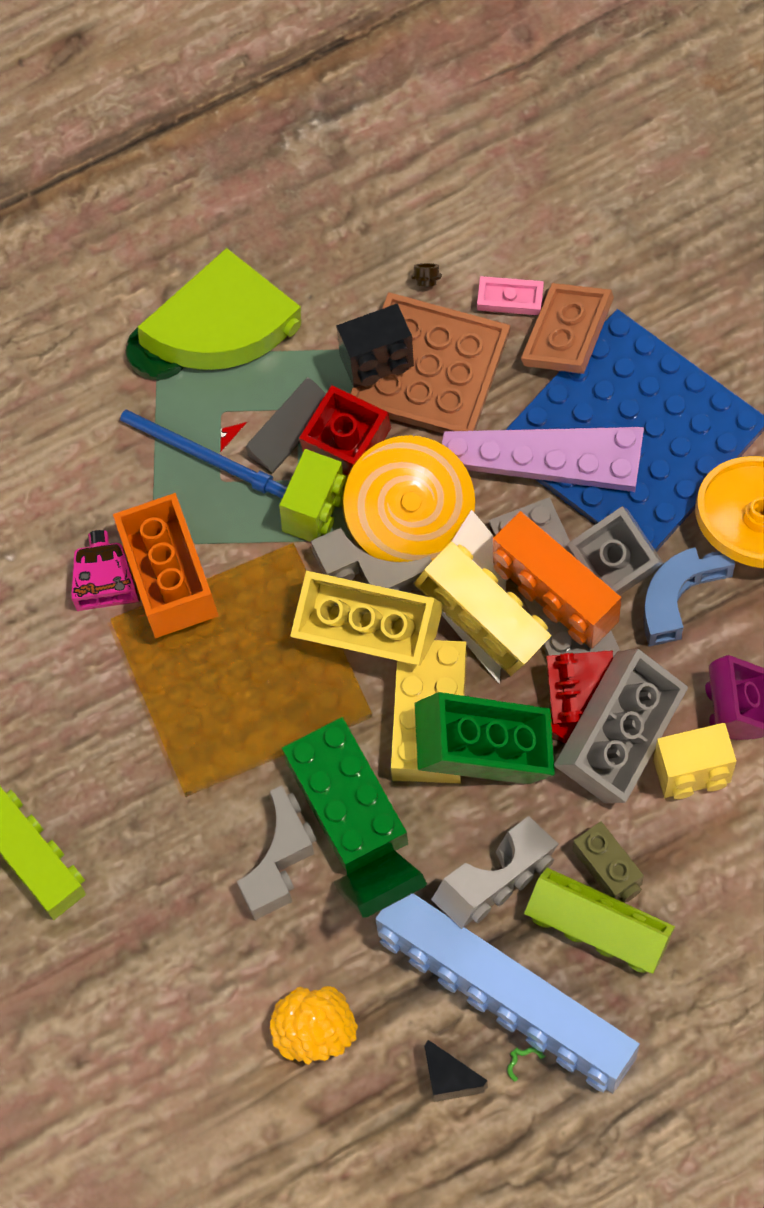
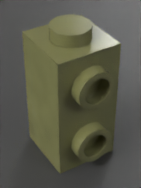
[572,821,644,902]

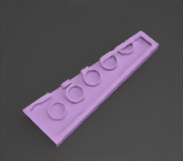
[442,427,644,492]

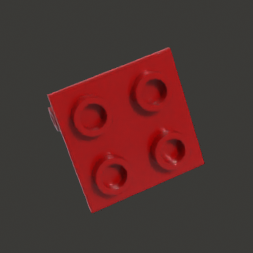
[546,650,613,724]

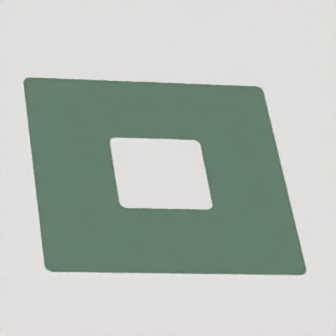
[153,350,354,544]

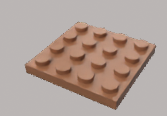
[351,292,510,434]

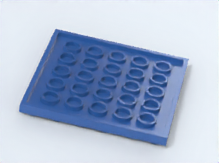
[506,309,764,552]

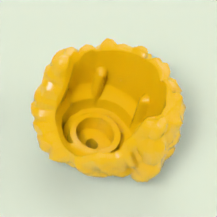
[269,986,358,1065]

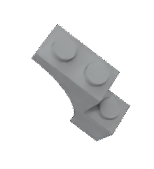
[311,528,432,592]
[237,785,316,920]

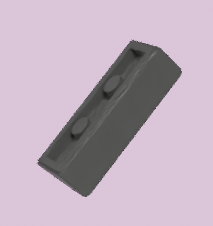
[246,377,326,474]

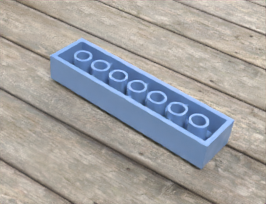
[375,893,640,1094]

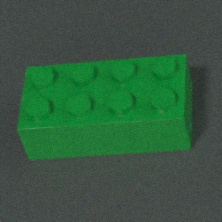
[414,692,555,784]
[282,717,408,874]

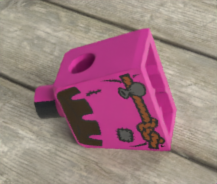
[71,530,139,611]

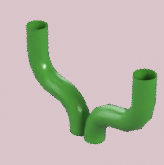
[507,1047,545,1082]

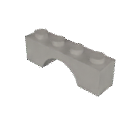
[431,816,559,929]

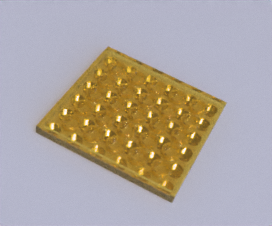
[110,543,373,797]

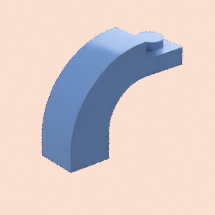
[643,547,735,647]

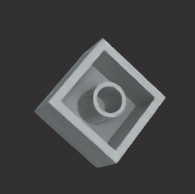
[567,506,664,595]

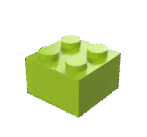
[279,449,346,542]

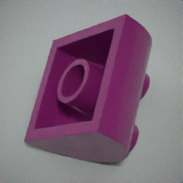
[705,655,764,740]

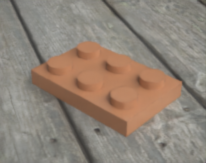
[521,283,614,374]

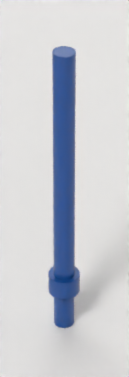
[120,409,287,499]

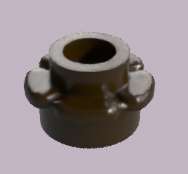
[411,263,442,287]

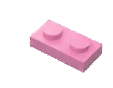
[477,276,544,315]

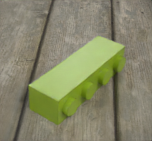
[0,786,87,920]
[524,867,675,974]

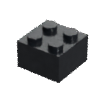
[336,303,414,388]

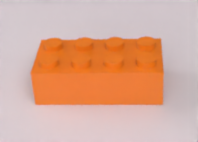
[113,493,219,638]
[493,511,622,649]

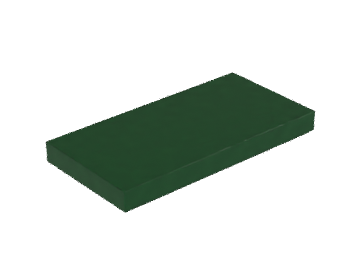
[333,850,427,918]

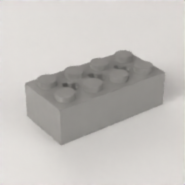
[554,649,688,803]

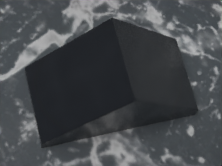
[424,1040,488,1102]

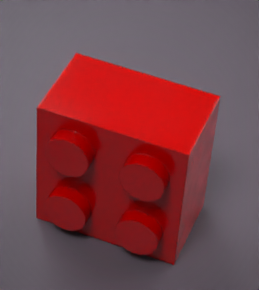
[299,385,391,476]

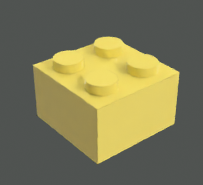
[653,723,737,799]

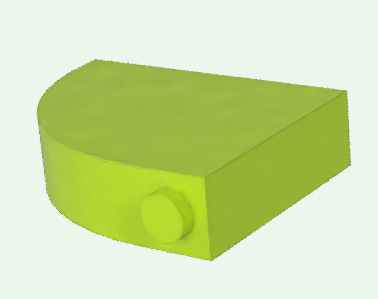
[138,248,301,370]

